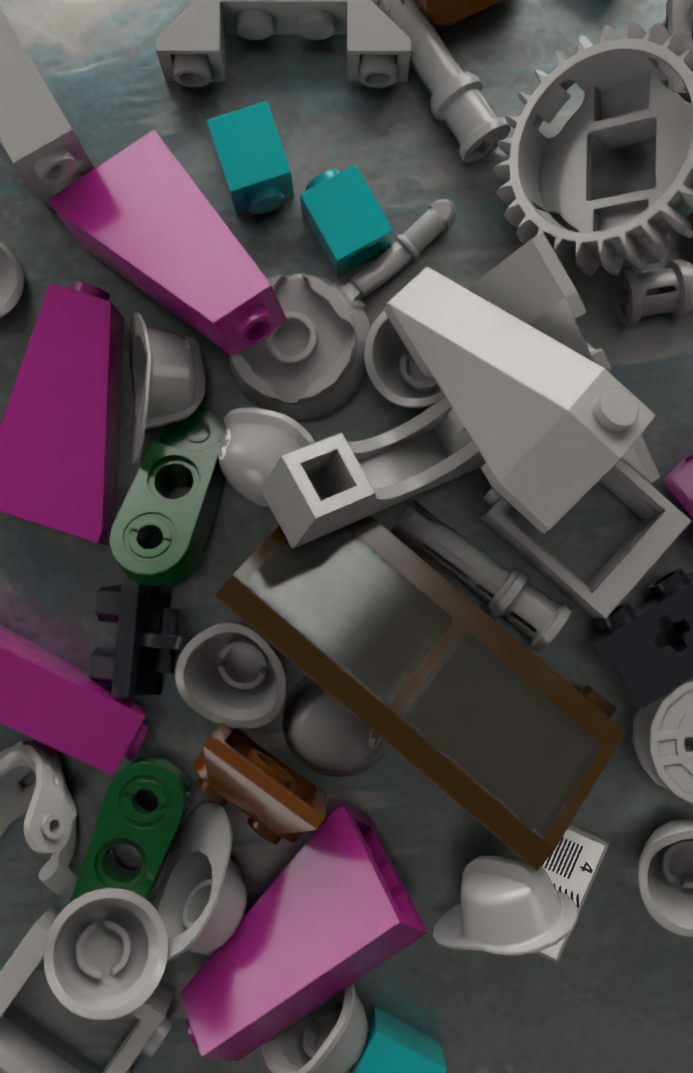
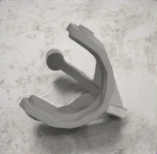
[0,738,77,896]

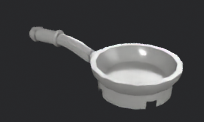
[228,199,456,421]

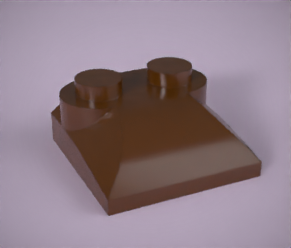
[192,723,327,845]

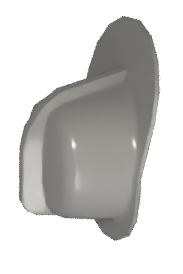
[129,312,206,465]
[152,801,247,961]
[432,855,578,956]

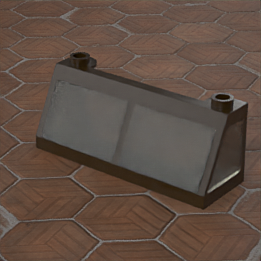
[215,515,626,871]

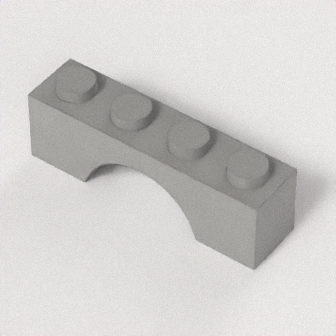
[261,396,486,549]

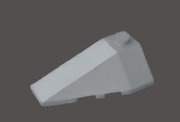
[467,233,661,484]
[383,266,656,534]

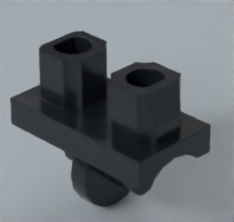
[89,578,195,698]

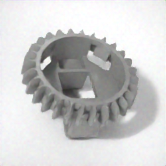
[494,20,693,276]

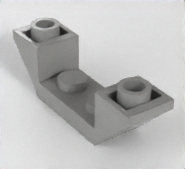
[156,0,411,88]

